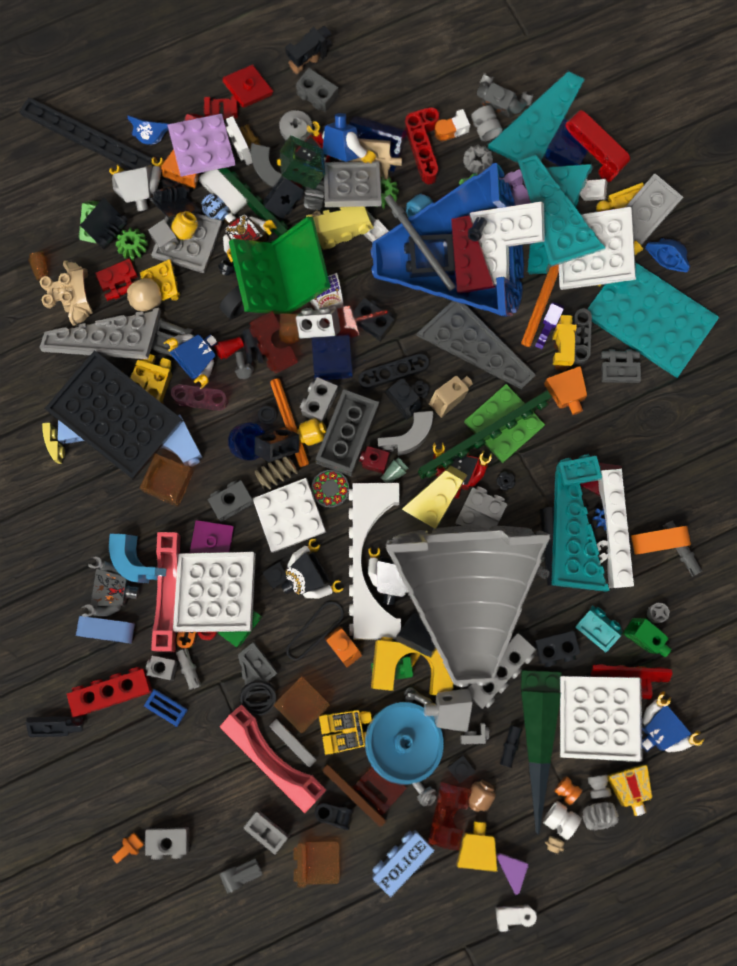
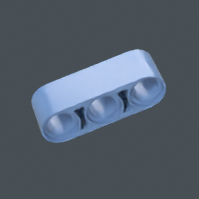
[76,616,135,643]

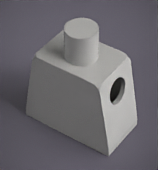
[424,689,472,731]

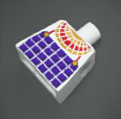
[310,273,344,318]

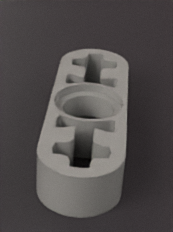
[269,719,316,767]

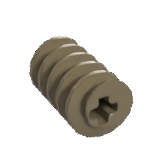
[254,456,298,491]

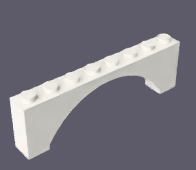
[349,483,401,640]

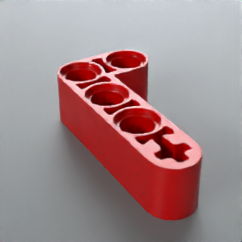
[405,107,439,184]
[566,110,630,182]

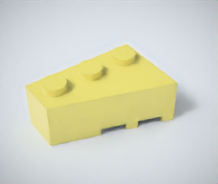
[306,206,374,250]
[402,465,467,529]

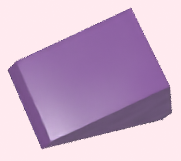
[496,853,528,895]

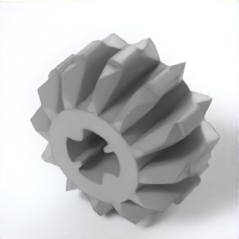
[583,802,618,830]

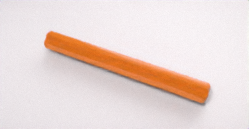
[521,265,559,347]
[270,378,309,467]

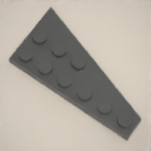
[416,301,536,390]

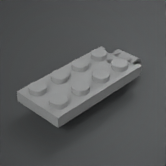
[625,174,683,246]

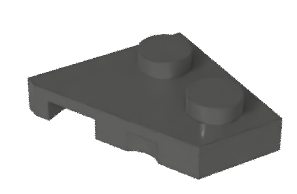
[238,642,279,697]

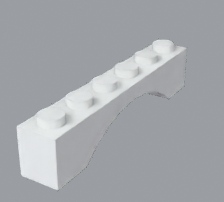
[598,469,634,588]

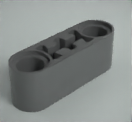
[572,309,592,366]

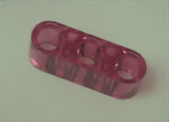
[171,385,228,411]

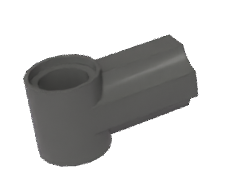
[219,858,263,893]

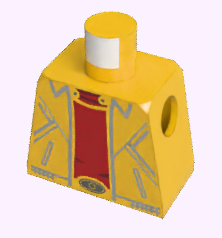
[608,765,652,816]

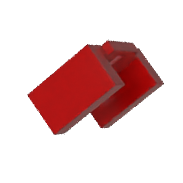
[204,96,238,120]

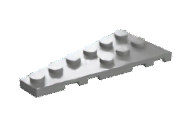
[39,308,161,359]

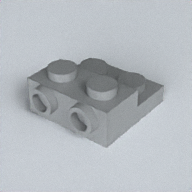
[455,486,507,530]

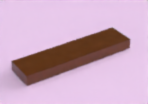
[323,764,386,827]

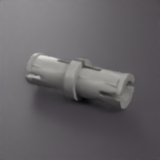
[176,648,201,690]

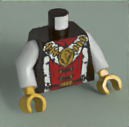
[223,213,277,262]

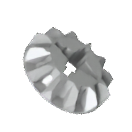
[463,145,493,173]

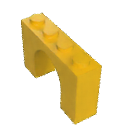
[371,637,453,695]

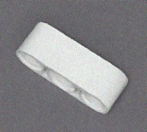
[198,169,247,215]

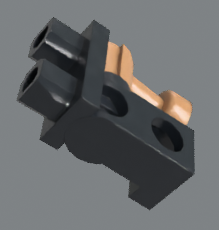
[285,26,332,74]

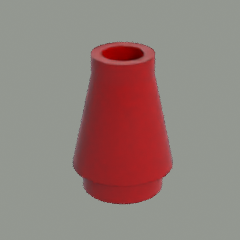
[215,337,244,359]

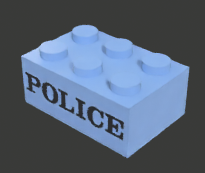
[373,830,434,897]

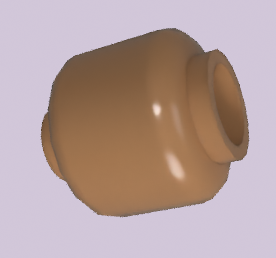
[466,780,496,812]

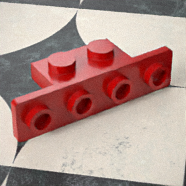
[590,664,673,699]

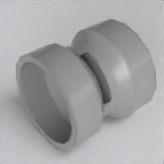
[588,775,611,798]

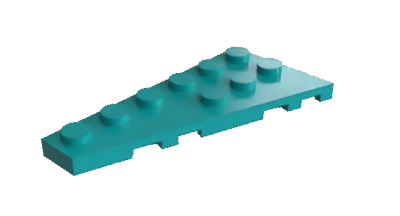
[488,71,584,163]
[518,155,605,267]
[528,164,593,274]
[552,470,610,592]

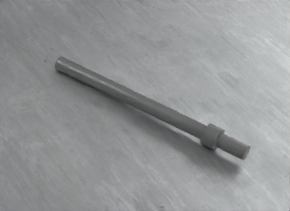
[385,194,456,291]

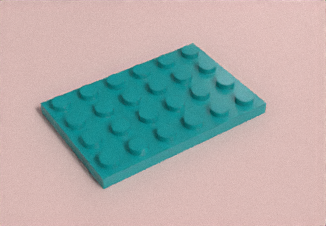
[587,262,719,378]

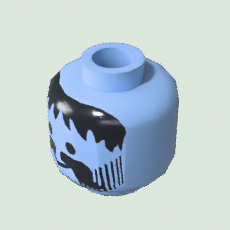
[202,194,229,221]

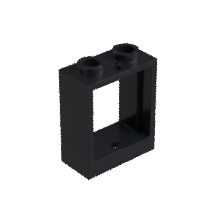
[404,234,456,278]

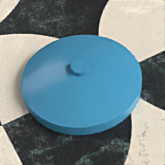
[365,702,444,784]

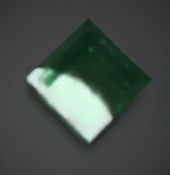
[280,135,326,189]

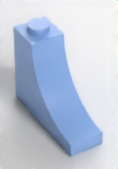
[161,415,203,467]

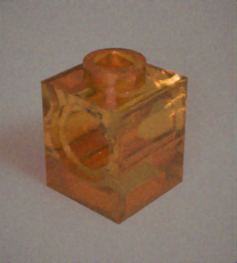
[279,314,299,344]

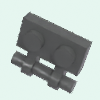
[601,349,641,383]

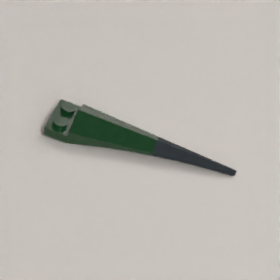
[520,670,561,835]

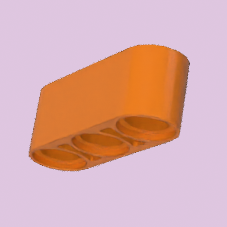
[631,526,691,555]

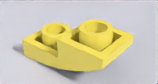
[42,423,65,464]

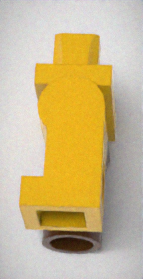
[552,315,576,371]

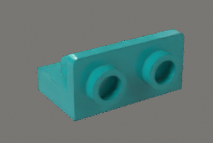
[556,455,602,487]
[576,606,623,652]

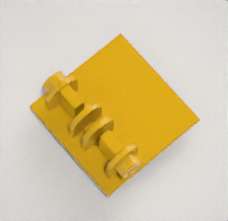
[140,259,180,301]

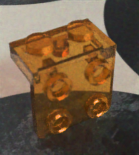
[294,841,340,887]

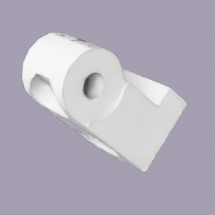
[496,905,536,931]

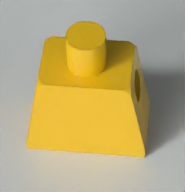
[457,821,497,871]

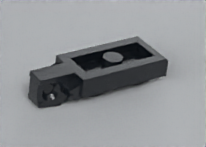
[25,716,84,737]

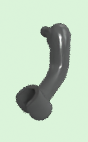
[404,687,436,725]

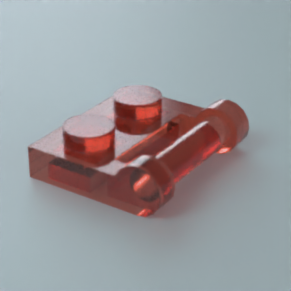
[353,767,407,815]

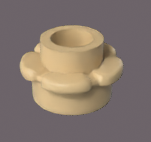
[545,836,565,853]

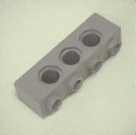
[467,633,536,709]

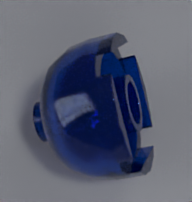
[228,423,265,461]

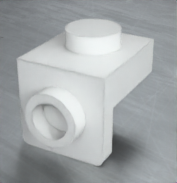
[580,179,607,201]

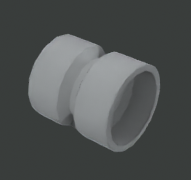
[471,106,503,141]

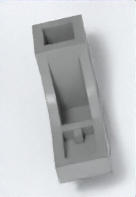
[378,411,433,456]

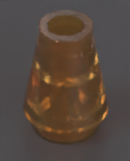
[28,252,47,281]

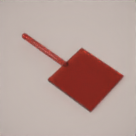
[324,305,388,343]

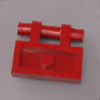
[95,259,138,301]

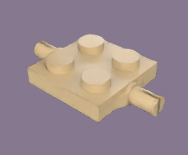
[339,139,402,180]

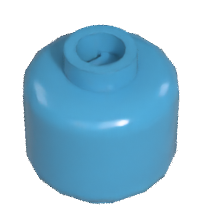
[406,194,433,217]

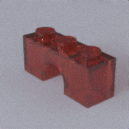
[249,311,298,374]
[428,782,472,851]

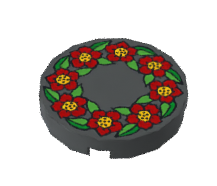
[311,470,349,508]

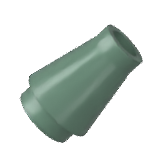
[380,458,409,483]

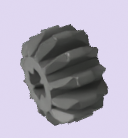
[304,178,325,210]

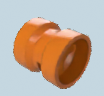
[554,776,582,805]

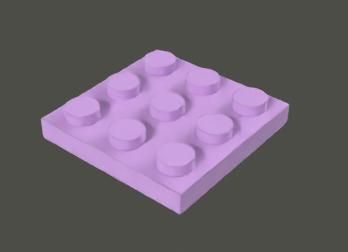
[168,114,235,177]

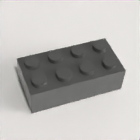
[316,389,379,477]

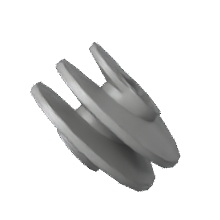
[279,111,312,145]

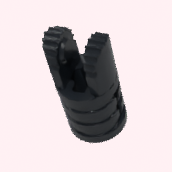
[242,328,264,364]

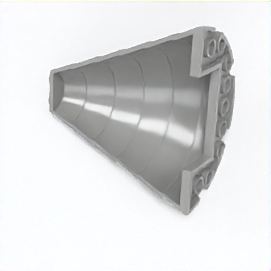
[386,526,550,687]

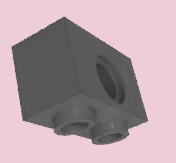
[207,481,254,522]

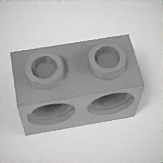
[296,307,341,338]
[300,377,338,423]
[244,810,289,854]

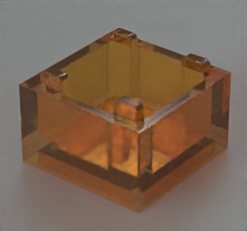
[139,454,194,507]
[274,676,331,734]

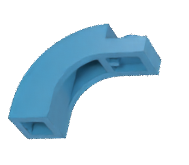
[109,534,167,583]

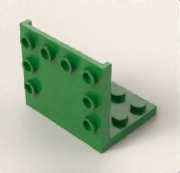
[229,216,331,315]

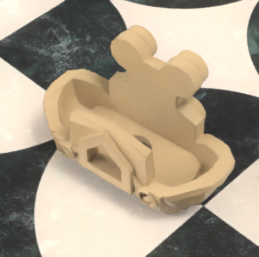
[40,261,92,325]

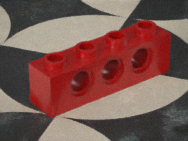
[67,667,153,717]

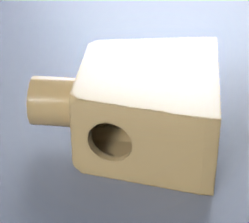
[429,376,473,418]

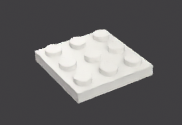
[253,478,326,553]

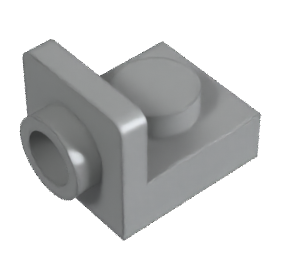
[460,723,489,744]

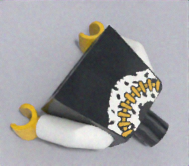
[282,539,343,599]

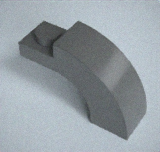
[251,144,301,188]

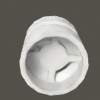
[543,801,582,840]

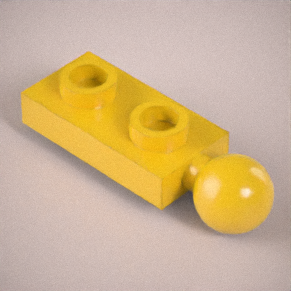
[596,183,644,212]

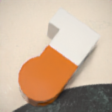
[435,109,470,141]

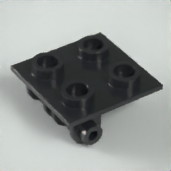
[150,185,201,218]
[80,197,128,249]

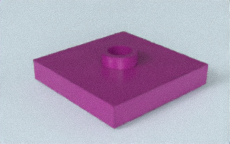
[190,520,234,553]

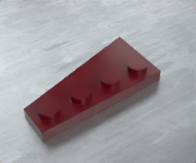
[451,216,495,294]

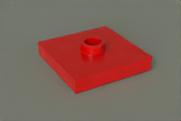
[223,65,273,108]

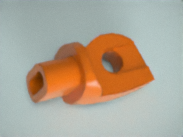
[112,833,144,863]

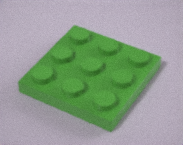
[464,384,545,464]

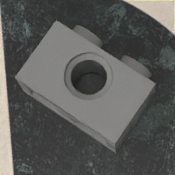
[145,827,189,859]

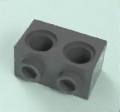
[296,68,338,112]

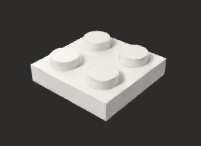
[226,116,252,165]

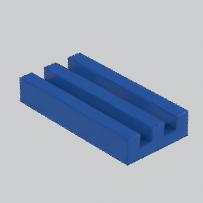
[144,689,188,727]

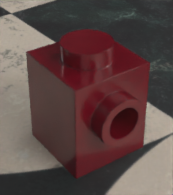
[359,446,389,474]

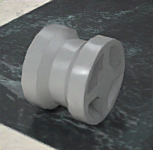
[647,603,669,624]

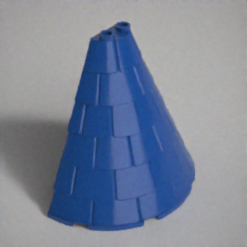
[371,163,524,317]

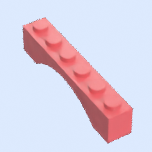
[152,532,181,652]
[220,705,326,813]

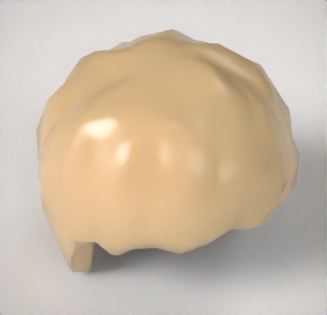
[127,278,162,312]

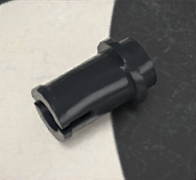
[468,217,487,241]

